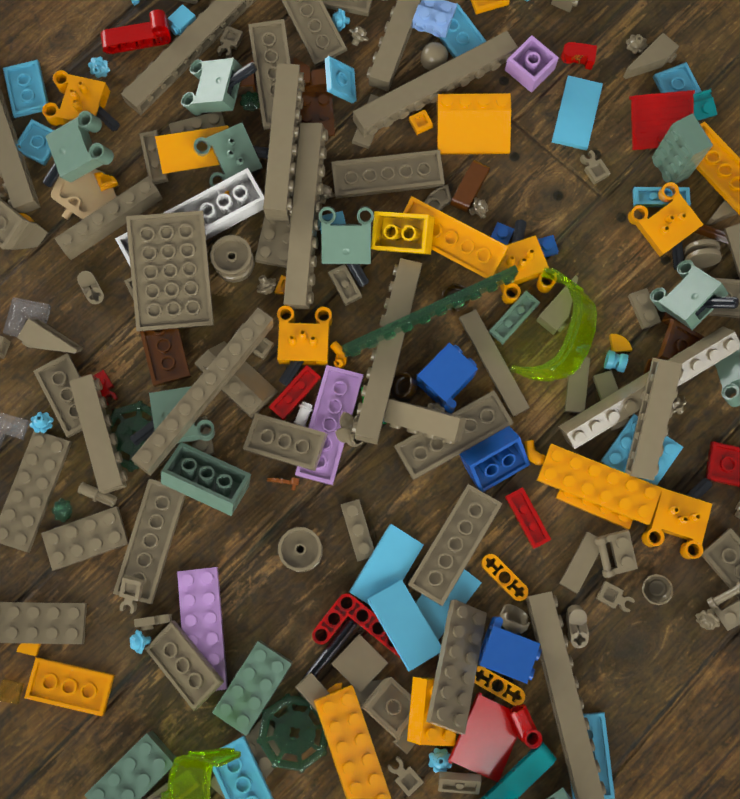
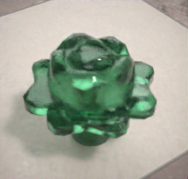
[240,91,260,112]
[52,498,73,522]

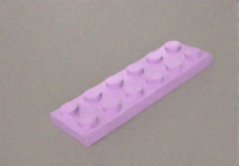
[295,365,363,486]
[177,567,228,691]

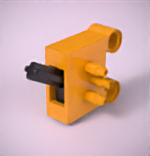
[42,70,120,133]
[628,182,704,270]
[495,219,556,305]
[277,306,333,386]
[642,478,712,559]

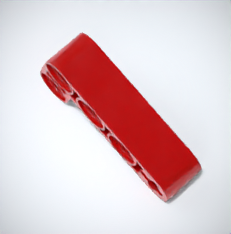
[100,10,171,54]

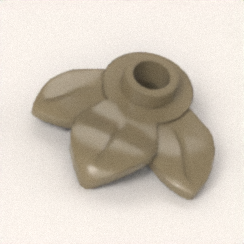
[335,412,364,447]

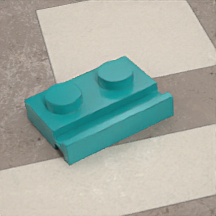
[693,89,718,121]

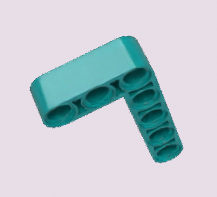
[480,741,557,799]

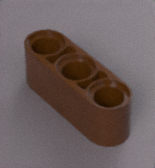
[450,160,490,213]

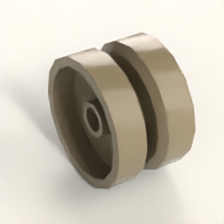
[210,235,255,283]
[278,527,323,572]

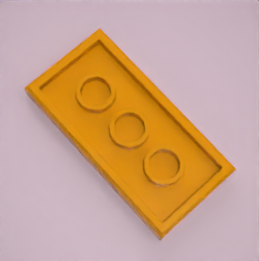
[155,125,229,174]
[24,657,115,716]

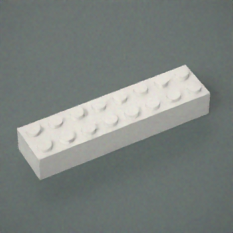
[115,168,264,268]

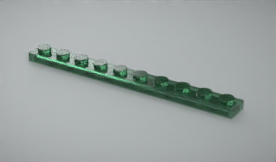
[342,265,519,357]

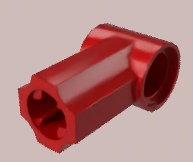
[509,704,542,749]

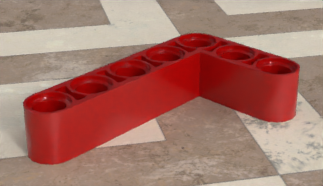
[312,594,401,659]

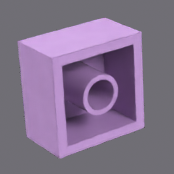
[505,35,559,93]

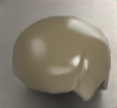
[420,42,448,71]
[642,574,673,605]
[499,604,530,634]

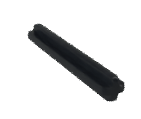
[301,619,357,680]

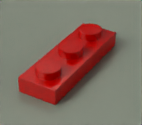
[269,365,321,421]
[505,487,551,549]

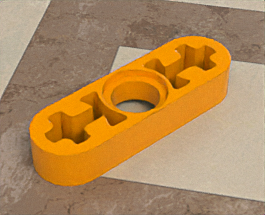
[481,554,528,601]
[474,666,525,706]

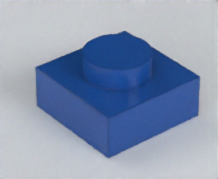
[491,222,514,245]
[538,235,559,258]

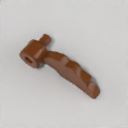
[267,477,299,490]

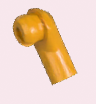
[330,341,348,369]
[524,440,546,466]

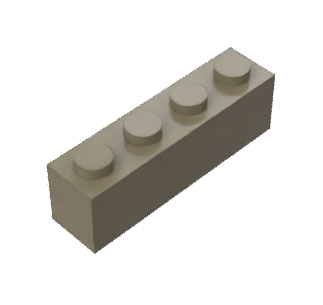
[383,399,467,444]

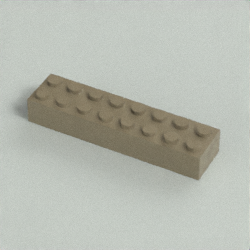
[263,63,305,222]

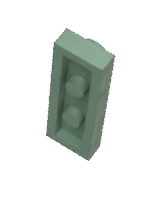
[489,291,540,345]

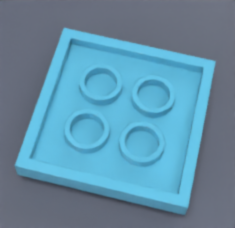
[600,414,683,485]

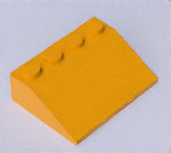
[436,93,511,154]

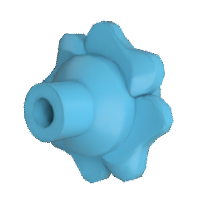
[331,8,350,32]
[88,56,110,78]
[29,412,54,433]
[130,630,151,654]
[428,748,452,773]

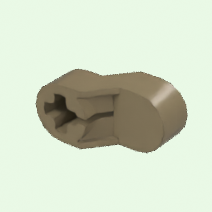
[77,271,104,304]
[566,605,589,648]

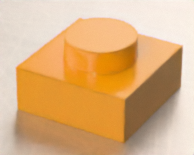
[409,110,433,135]

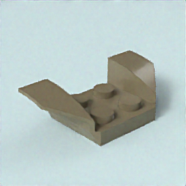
[0,193,48,250]
[354,677,416,755]

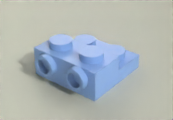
[412,0,457,38]

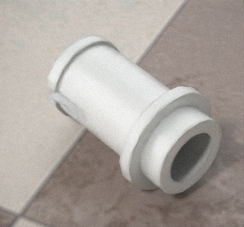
[294,402,313,427]

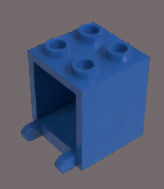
[416,342,478,414]
[478,617,542,684]

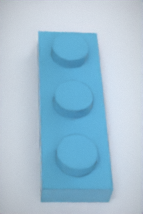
[633,187,691,207]

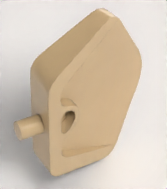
[51,169,117,220]

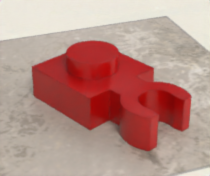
[94,370,118,405]

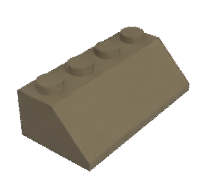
[194,341,278,419]

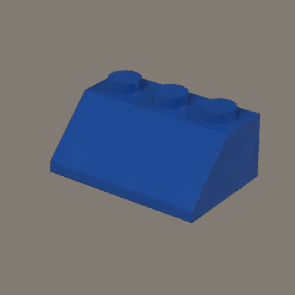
[459,426,530,492]

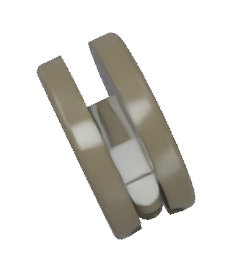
[684,239,722,269]

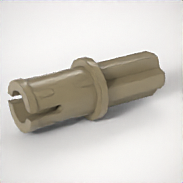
[78,482,117,507]

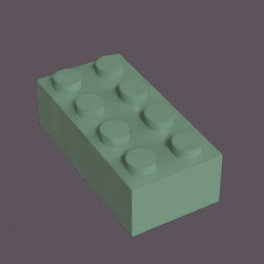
[652,113,713,184]
[161,442,251,516]
[212,640,294,736]
[85,731,179,799]

